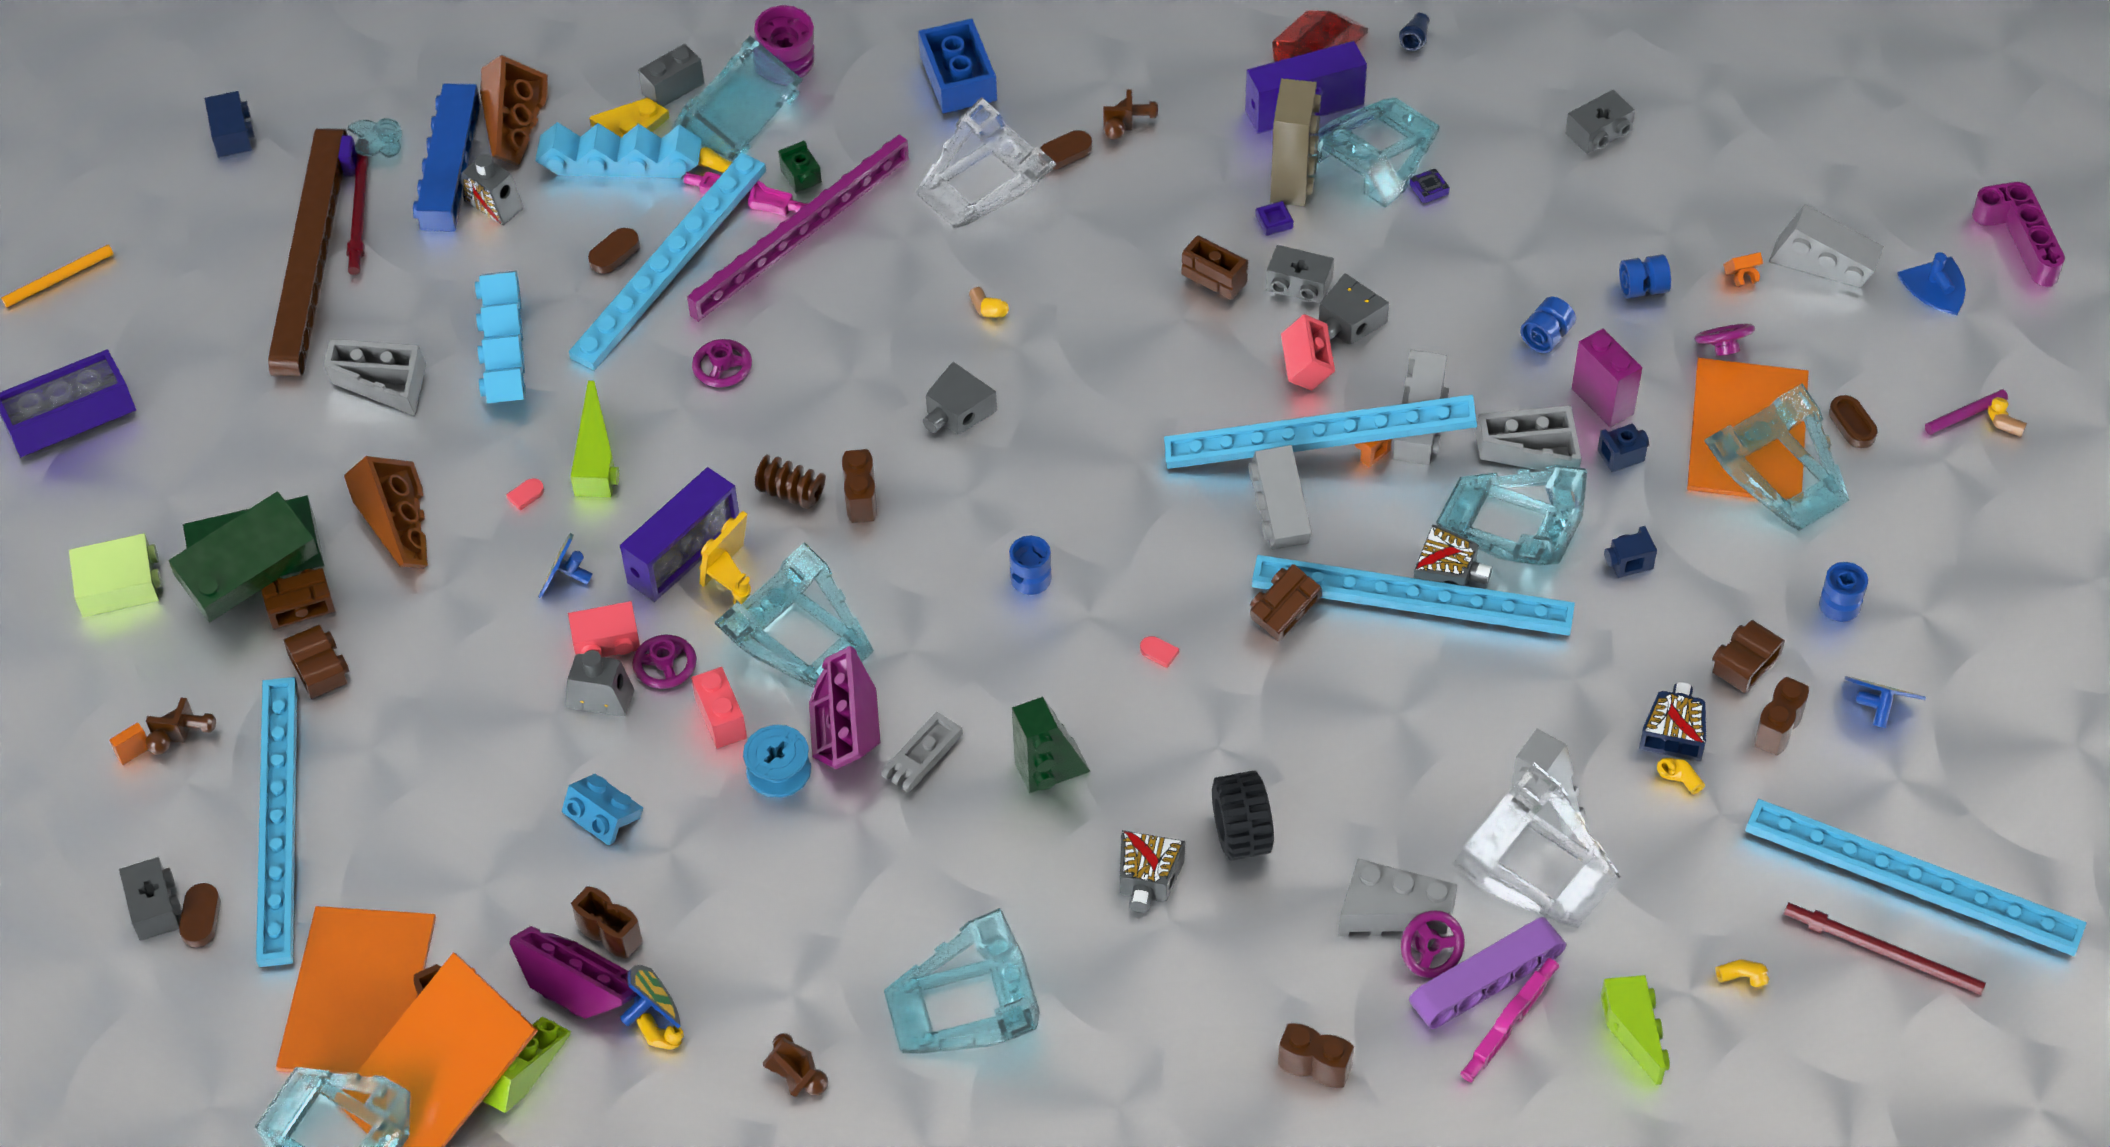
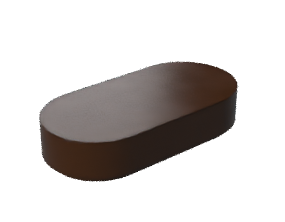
[1039,130,1092,170]
[588,228,640,274]
[1829,395,1878,448]
[179,883,221,947]

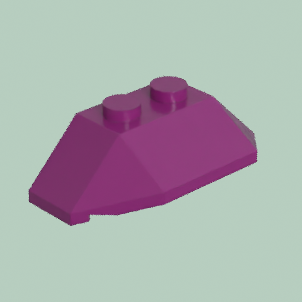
[809,646,881,770]
[509,926,638,1019]

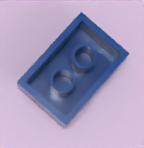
[918,19,997,114]

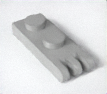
[881,712,963,793]

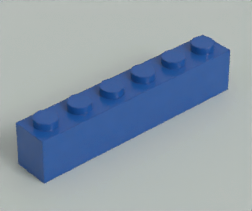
[413,84,481,231]

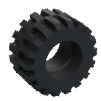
[1212,770,1274,861]

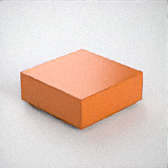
[110,723,148,765]

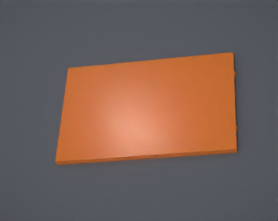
[1687,358,1809,503]
[276,906,436,1077]
[334,952,538,1147]

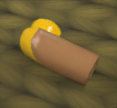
[969,287,1009,318]
[1988,397,2027,437]

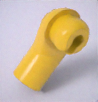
[698,147,732,173]
[1657,758,1705,795]
[1715,959,1769,987]
[636,1013,684,1050]

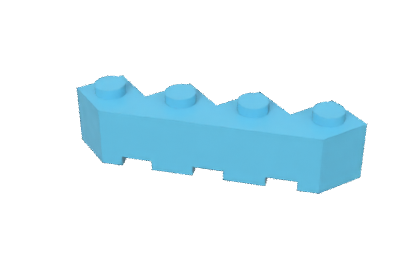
[535,122,702,178]
[475,270,526,404]

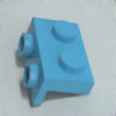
[562,774,643,845]

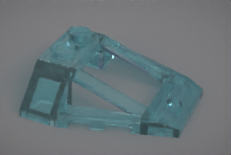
[1312,97,1439,208]
[1704,384,1850,531]
[1436,465,1587,565]
[715,542,874,688]
[884,908,1040,1053]
[255,1067,410,1147]

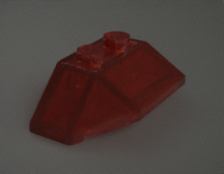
[1272,10,1368,62]

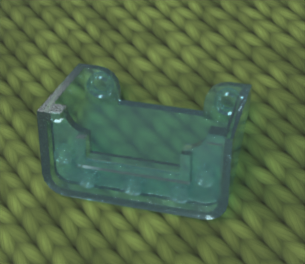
[671,36,803,160]

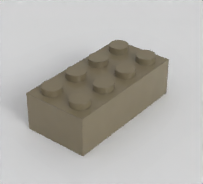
[1270,78,1321,206]

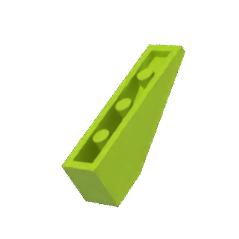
[570,381,619,497]

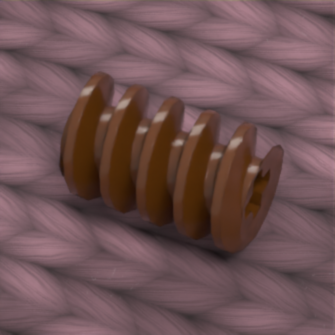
[755,454,826,509]

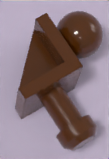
[1103,89,1158,140]
[145,697,216,755]
[763,1033,828,1097]

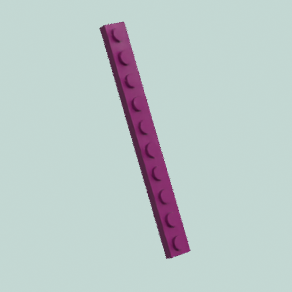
[687,134,909,322]

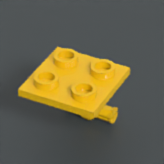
[699,511,751,607]

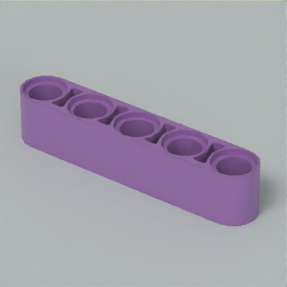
[1409,917,1567,1029]

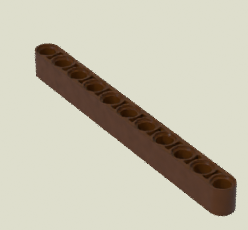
[268,129,348,376]

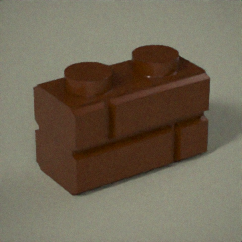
[1181,235,1248,300]
[1250,564,1322,642]
[261,568,336,630]

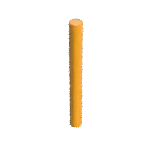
[1,244,114,308]

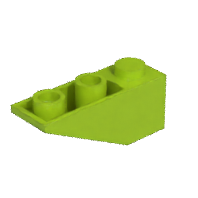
[1601,975,1670,1085]
[482,1016,571,1113]

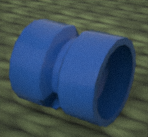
[1619,254,1671,299]
[1520,296,1576,354]
[1009,535,1052,595]
[1819,562,1868,622]

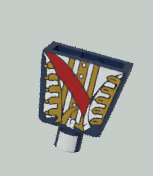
[1639,682,1706,762]

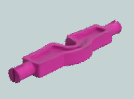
[684,172,808,216]
[1460,958,1559,1082]

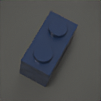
[204,91,255,158]

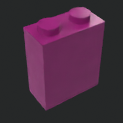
[1571,328,1643,428]

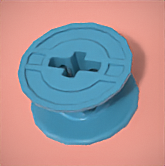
[743,725,811,797]

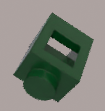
[778,140,822,193]

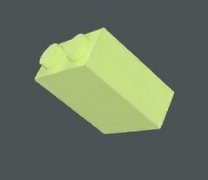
[69,533,162,617]

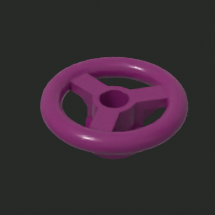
[1694,324,1755,356]
[692,339,752,388]
[632,634,697,689]
[1401,910,1465,978]

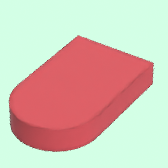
[506,478,544,511]
[1140,636,1179,668]

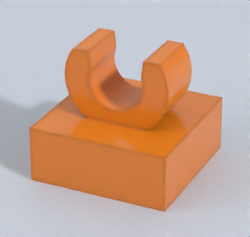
[1723,252,1764,287]
[1354,439,1392,468]

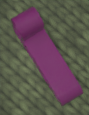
[1972,182,2065,287]

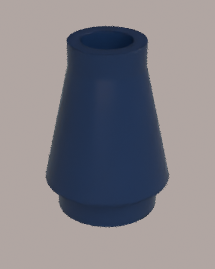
[1399,13,1430,51]

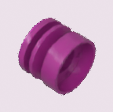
[754,5,814,82]

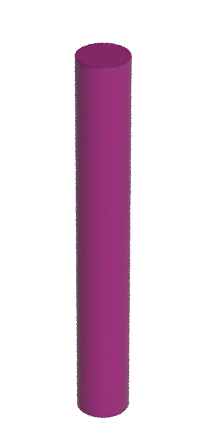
[1925,389,2008,435]

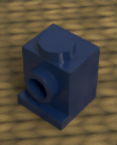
[1597,423,1649,472]
[1604,526,1657,578]

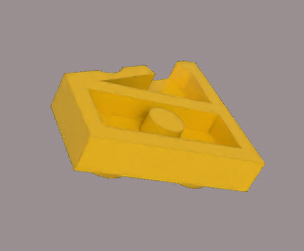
[589,97,669,137]

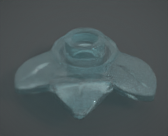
[348,118,402,158]

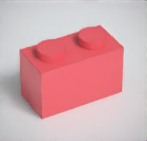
[1281,314,1335,391]
[568,601,640,657]
[691,667,747,749]

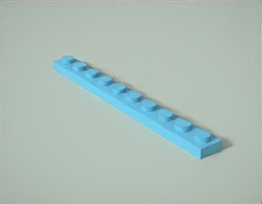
[569,152,766,371]
[1164,395,1477,469]
[1252,555,1575,636]
[256,677,298,967]
[1745,799,2087,956]

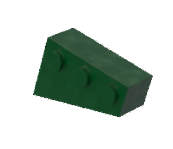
[1012,697,1091,793]

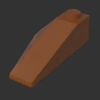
[480,55,548,166]
[344,456,428,569]

